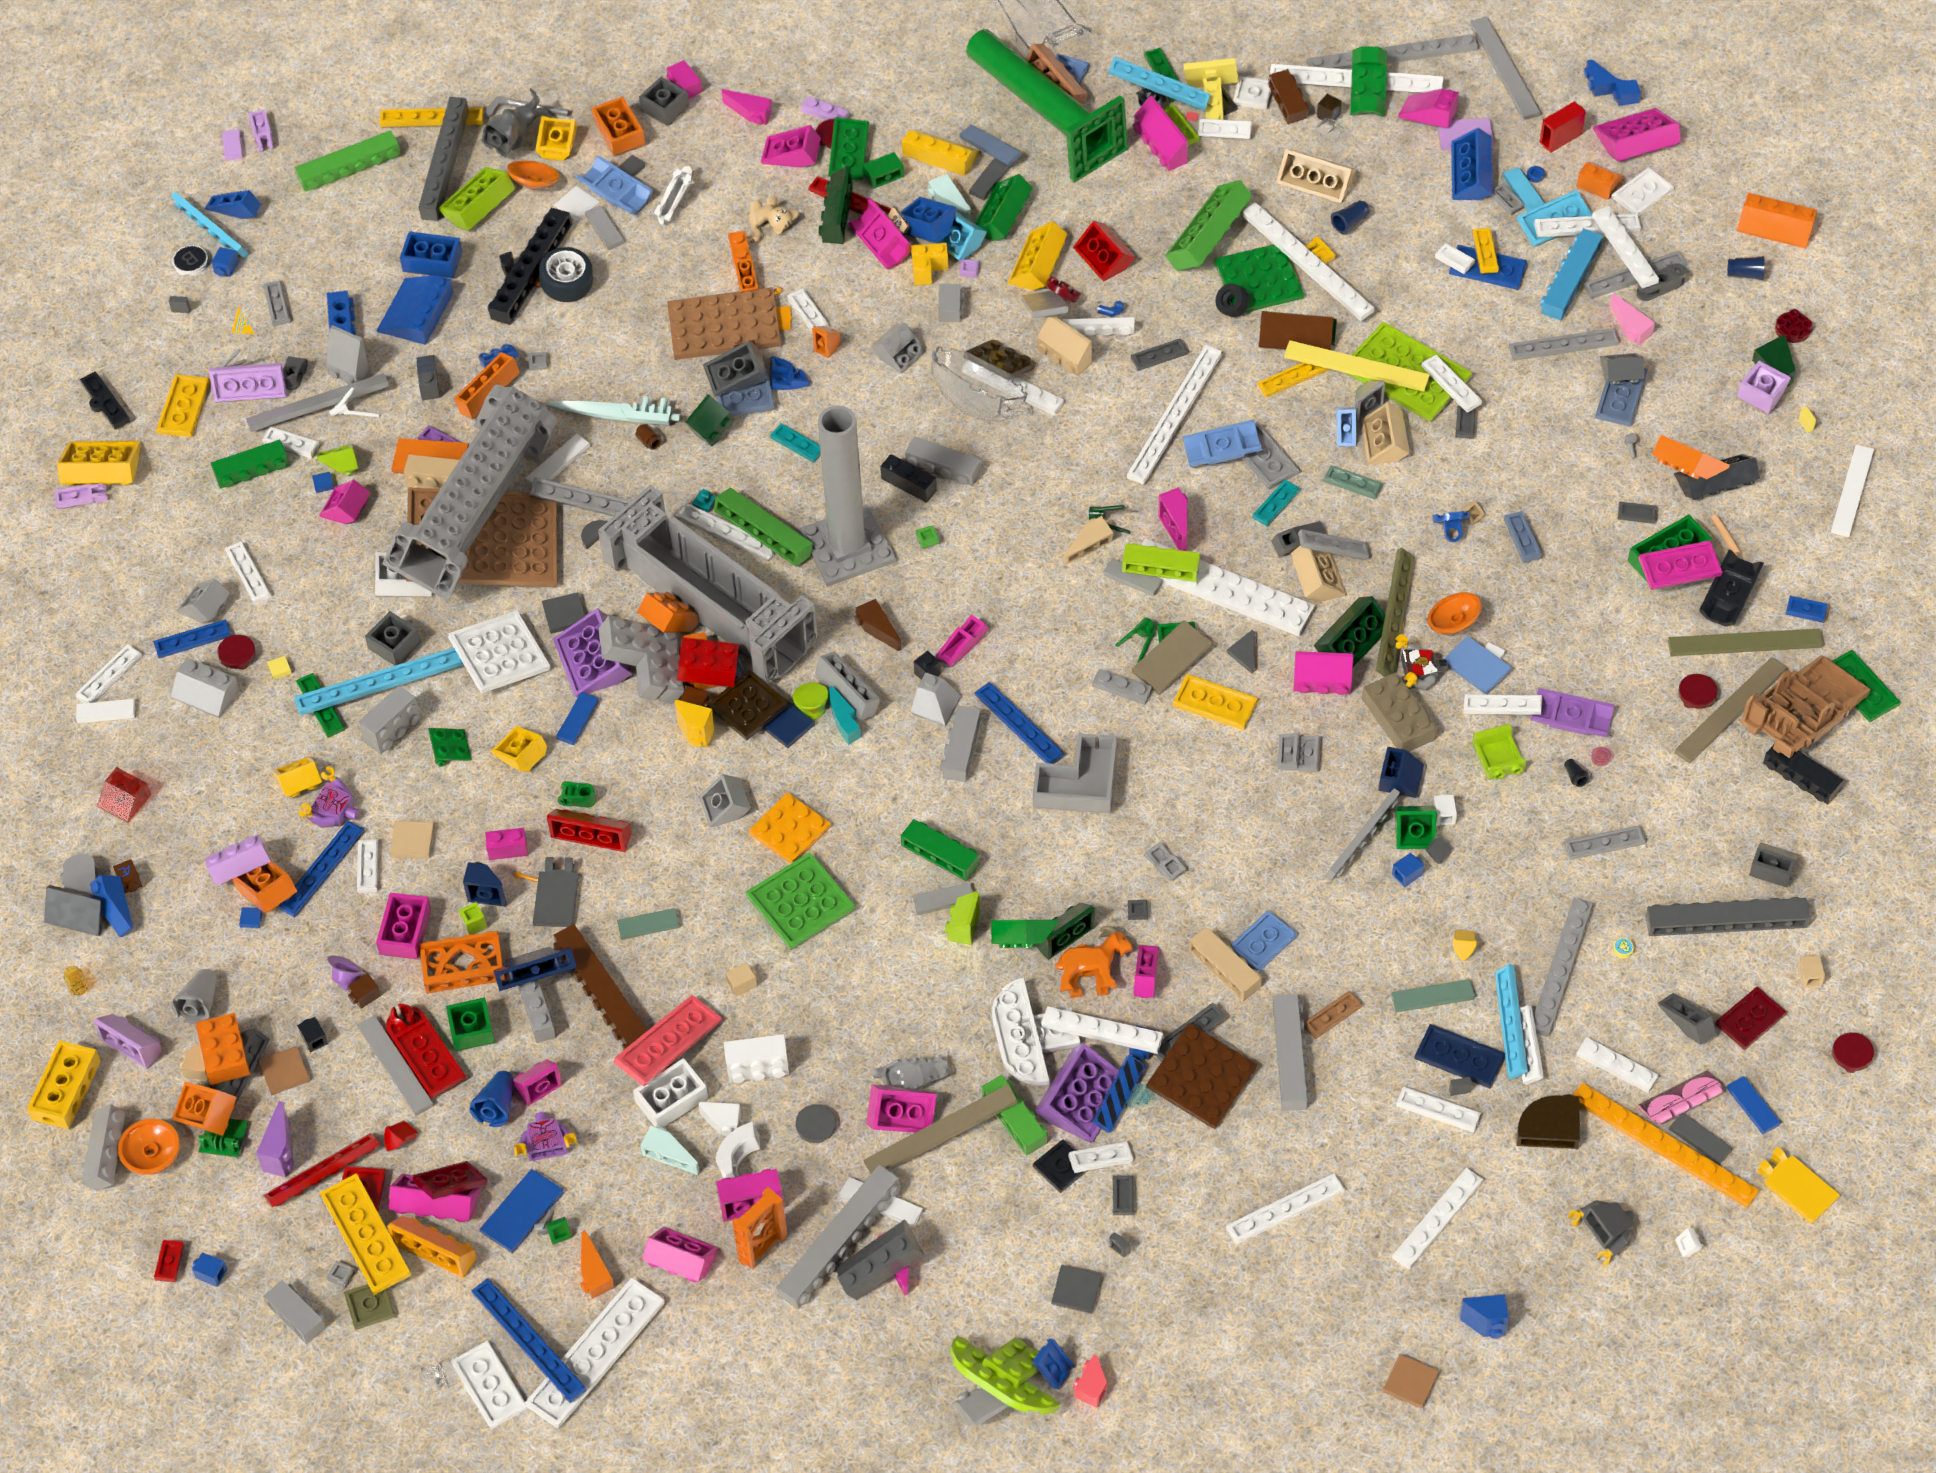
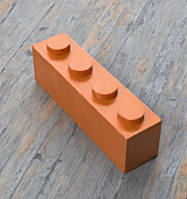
[454,352,520,419]

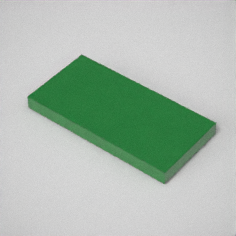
[828,117,869,180]
[1831,650,1901,723]

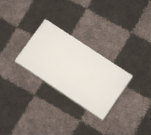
[451,1340,528,1429]

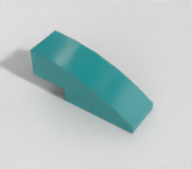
[829,686,861,745]

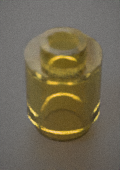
[63,966,89,995]

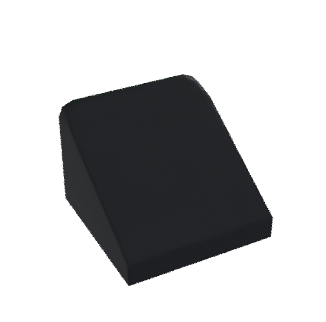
[499,251,514,277]

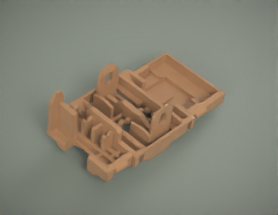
[1740,655,1870,758]

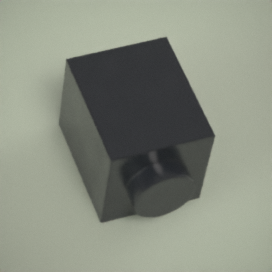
[913,650,941,680]
[297,1017,328,1053]

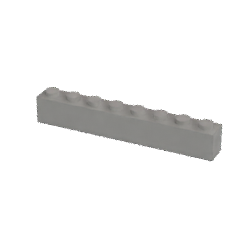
[776,1165,900,1309]

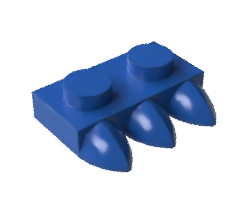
[478,344,519,368]

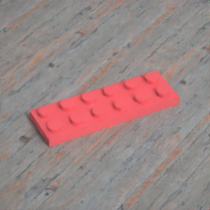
[613,995,722,1087]

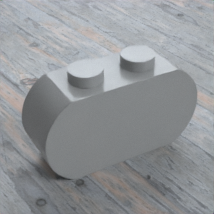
[60,854,98,895]

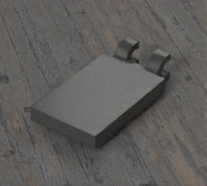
[533,857,579,927]

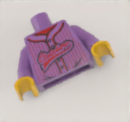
[298,766,360,828]
[514,1112,578,1162]

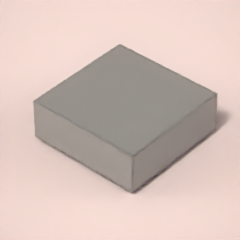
[529,352,548,370]
[326,1261,356,1288]

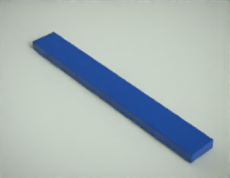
[471,1278,587,1403]

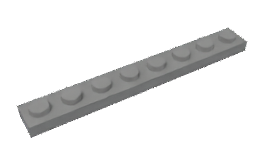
[1533,898,1593,1037]

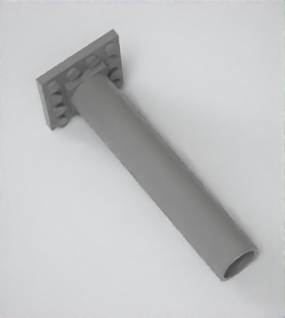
[799,405,896,587]

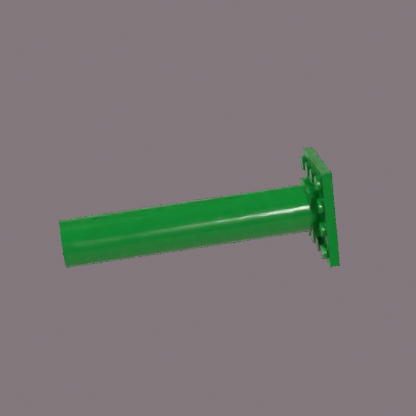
[966,29,1128,183]

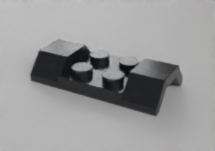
[1699,549,1764,627]

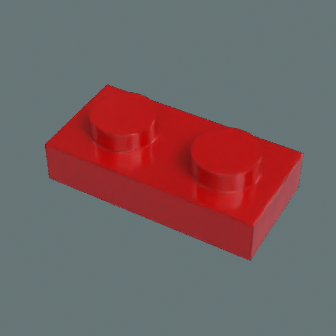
[154,1240,184,1282]

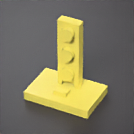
[1184,58,1239,119]

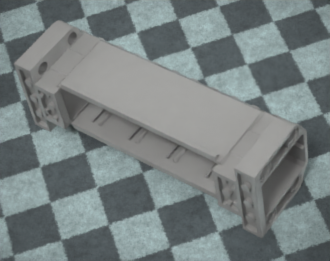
[382,385,557,601]
[598,484,817,683]

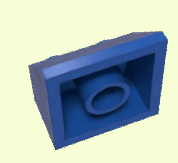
[1459,1294,1509,1339]

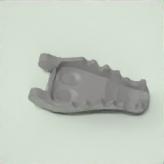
[871,1054,950,1090]

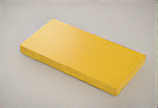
[156,374,211,438]
[1172,674,1258,730]

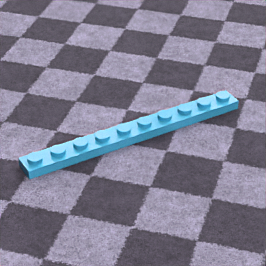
[294,648,464,716]

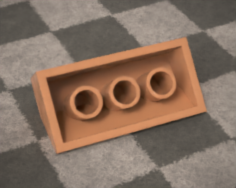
[1027,43,1087,104]

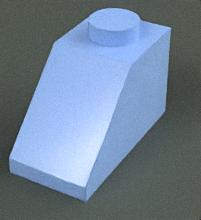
[1336,407,1356,446]

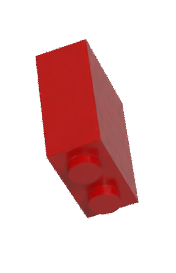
[1539,101,1586,153]

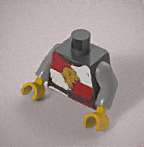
[1395,634,1447,690]

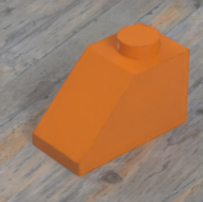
[812,326,841,358]

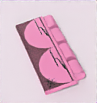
[1638,1070,1722,1124]

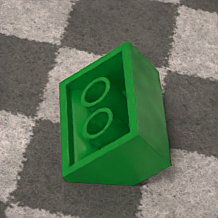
[991,919,1058,948]

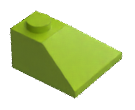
[316,444,358,475]

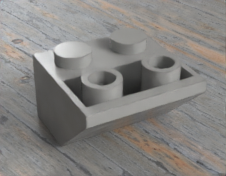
[871,322,925,373]

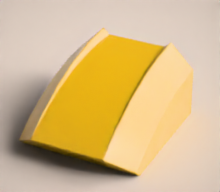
[536,116,577,161]
[491,726,547,772]

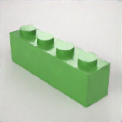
[981,1075,1048,1156]

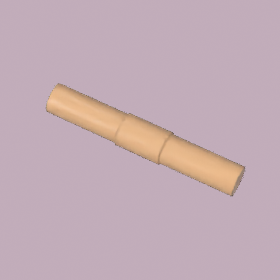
[1711,515,1740,555]

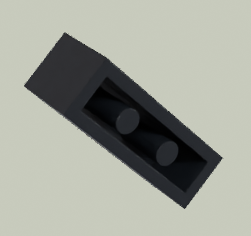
[880,454,937,503]

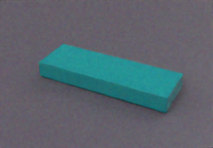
[770,423,821,463]
[1252,480,1300,527]

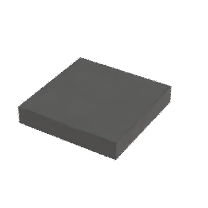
[542,592,585,634]
[1051,1265,1102,1314]

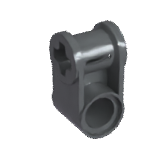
[283,356,308,390]

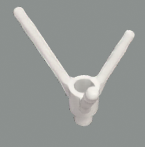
[329,387,380,417]

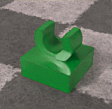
[545,1217,572,1244]

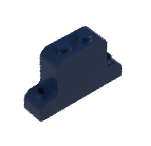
[493,947,577,991]

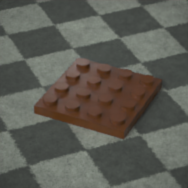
[1146,1022,1257,1129]

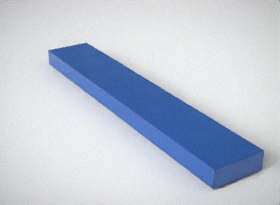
[975,682,1064,764]
[278,821,364,918]

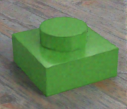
[915,525,939,548]

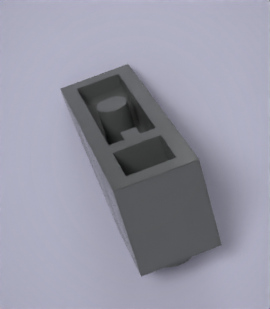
[416,355,440,401]
[1658,993,1716,1045]

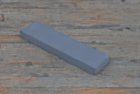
[959,124,1021,166]

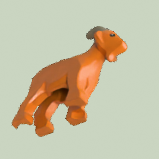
[1055,925,1132,998]

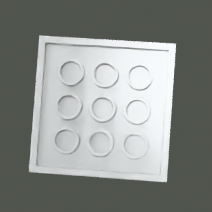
[448,610,550,694]

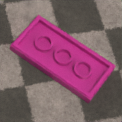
[1639,540,1723,590]

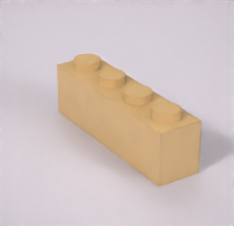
[1189,927,1261,1001]

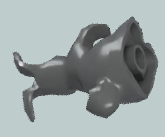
[482,88,551,158]

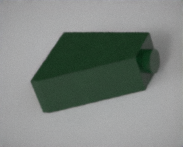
[1752,334,1796,387]

